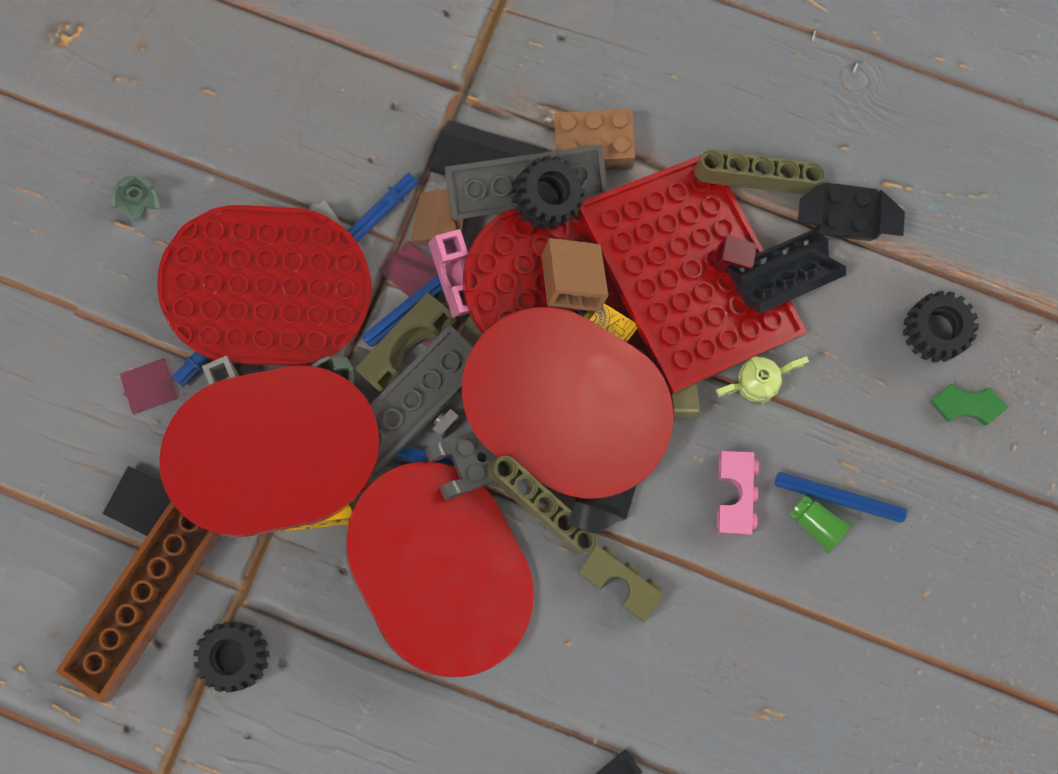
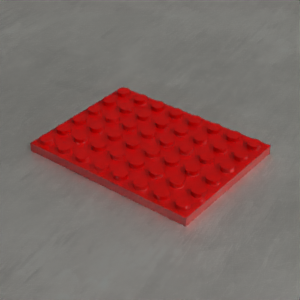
[577,155,807,395]

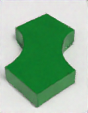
[930,384,1008,426]

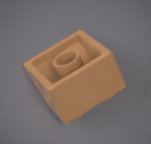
[410,189,468,246]

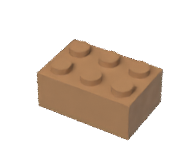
[554,108,635,170]

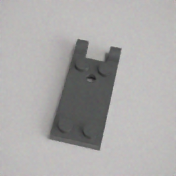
[424,432,507,501]

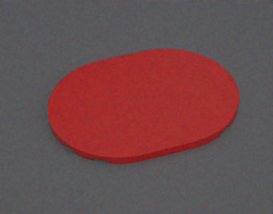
[157,205,372,366]
[462,208,649,357]
[462,307,673,499]
[159,366,380,537]
[345,462,534,678]

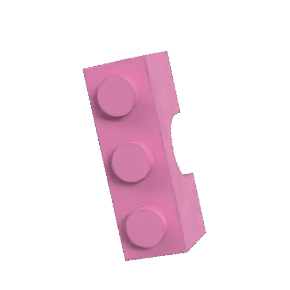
[428,229,469,319]
[716,451,759,536]

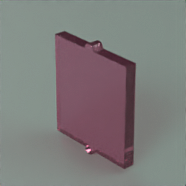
[380,241,438,297]
[120,358,177,415]

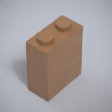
[541,238,608,312]

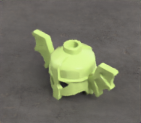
[716,356,809,404]

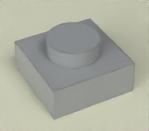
[433,409,460,439]

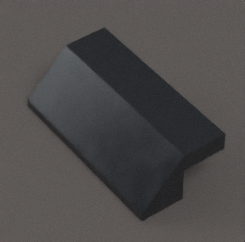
[429,120,546,176]
[727,230,846,314]

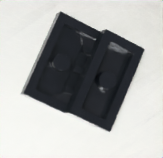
[102,466,171,536]

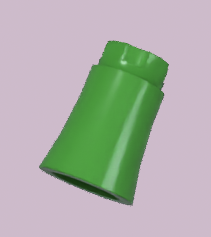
[789,495,853,554]

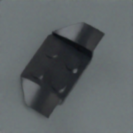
[797,182,905,241]
[568,485,637,533]

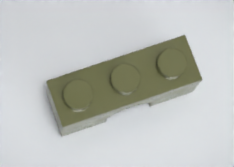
[578,546,664,622]

